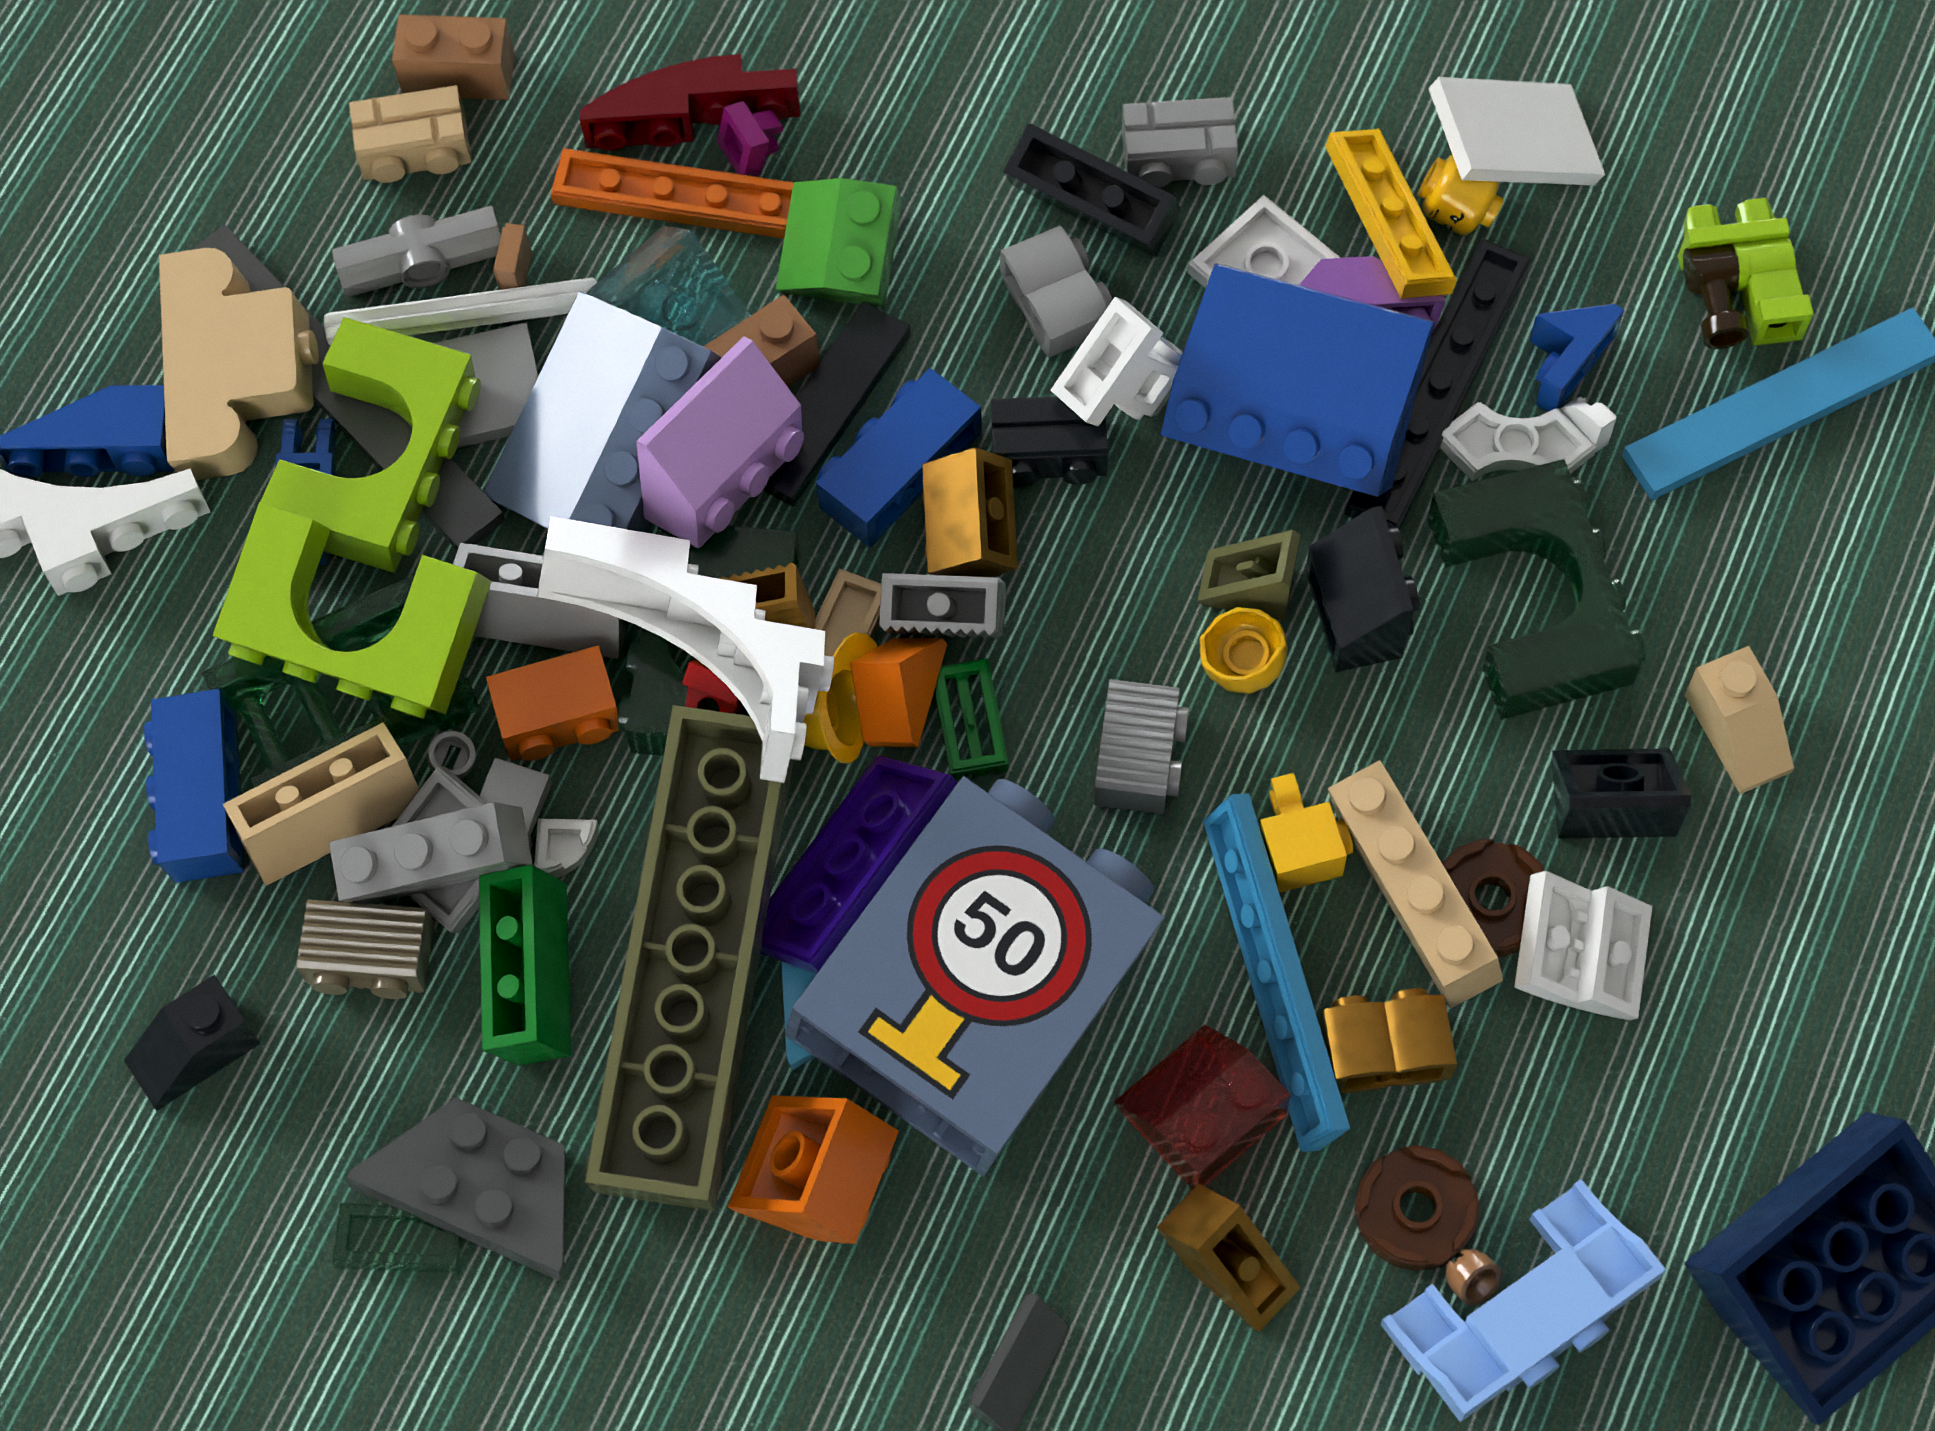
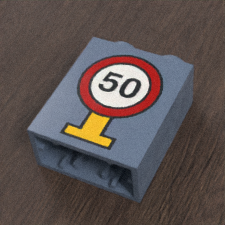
[785,776,1165,1177]

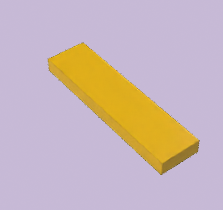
[1325,129,1457,299]

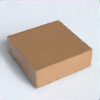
[493,223,532,290]

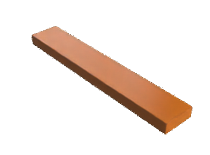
[551,148,794,239]

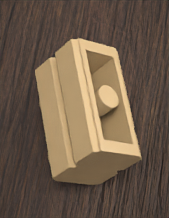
[349,85,472,183]

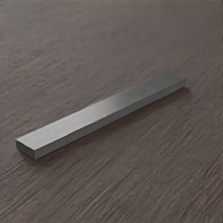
[191,224,505,551]

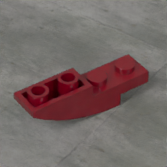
[579,54,801,150]

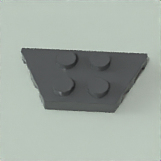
[346,1098,566,1281]

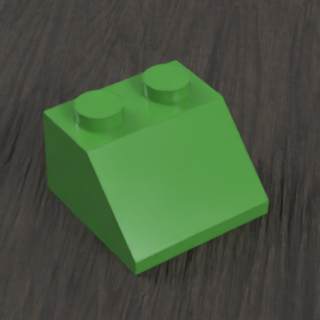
[775,178,903,308]

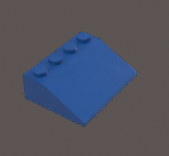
[1160,263,1435,497]

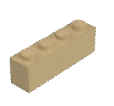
[1328,760,1503,1009]

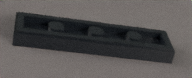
[763,301,911,507]

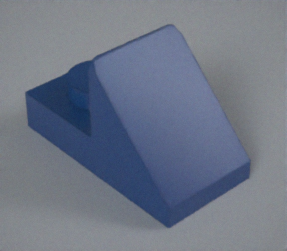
[1530,304,1624,412]

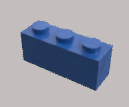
[816,368,982,548]
[144,689,245,883]

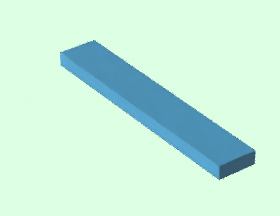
[1622,307,1935,501]
[1203,793,1350,1152]

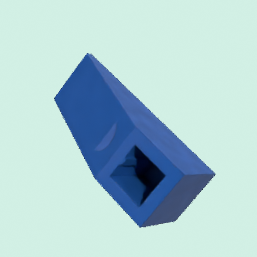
[0,385,174,477]

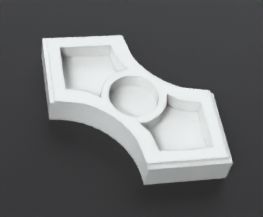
[1440,402,1597,487]

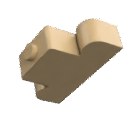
[159,248,319,480]

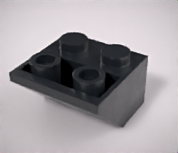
[1305,506,1419,673]

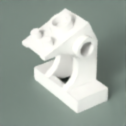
[1051,297,1183,426]

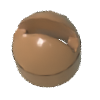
[1446,1249,1502,1305]

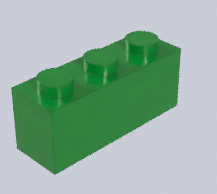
[479,865,572,1066]

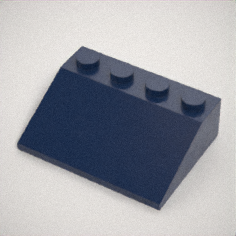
[1684,1112,1935,1425]

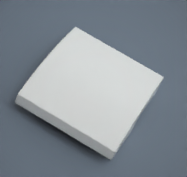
[1514,871,1652,1020]

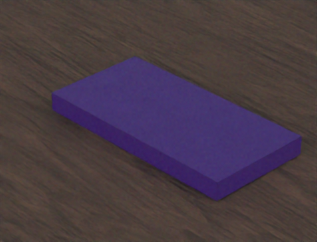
[760,755,958,974]

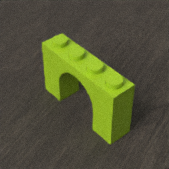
[260,317,481,573]
[212,502,492,719]

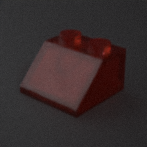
[1114,1024,1291,1190]

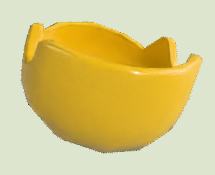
[1199,607,1288,694]

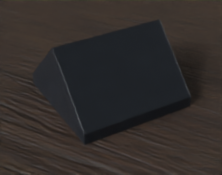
[1552,748,1691,839]

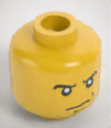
[1417,155,1504,235]

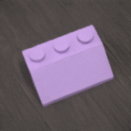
[636,336,804,549]

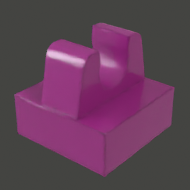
[717,101,784,177]

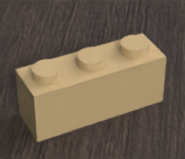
[223,722,419,886]

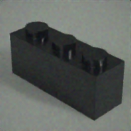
[1003,123,1182,258]

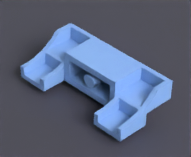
[1381,1179,1666,1422]

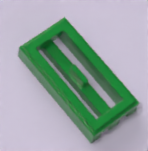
[934,658,1009,781]

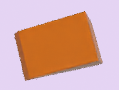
[850,638,948,748]

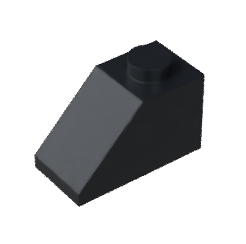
[124,974,261,1111]

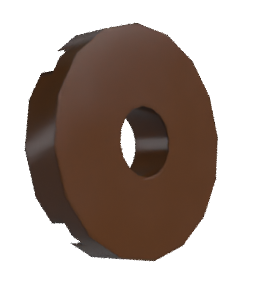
[1442,839,1545,957]
[1354,1145,1480,1271]

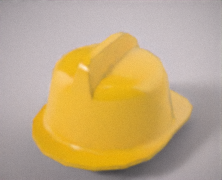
[803,632,878,764]

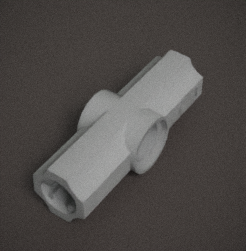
[332,205,501,298]

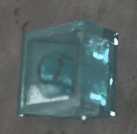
[586,226,751,346]

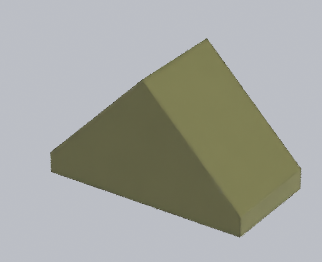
[1197,530,1300,621]

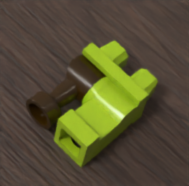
[1678,198,1814,349]

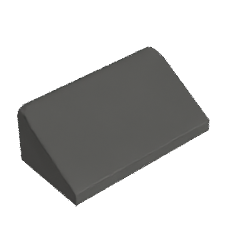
[969,1292,1069,1431]

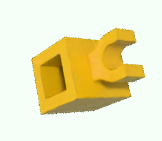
[1259,773,1353,893]

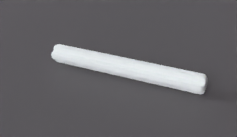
[324,277,601,345]

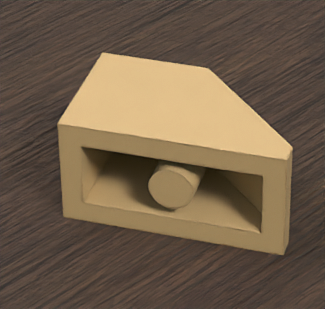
[1684,646,1794,794]

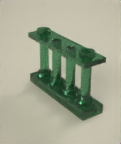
[201,574,480,787]

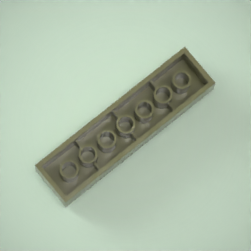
[585,705,794,1211]

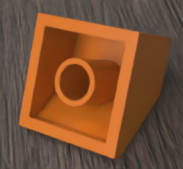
[727,1095,899,1244]

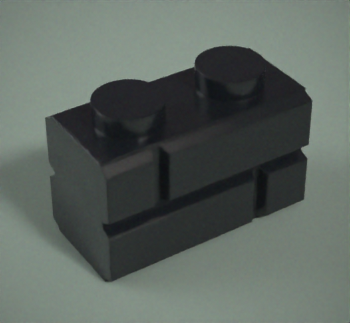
[991,396,1108,487]

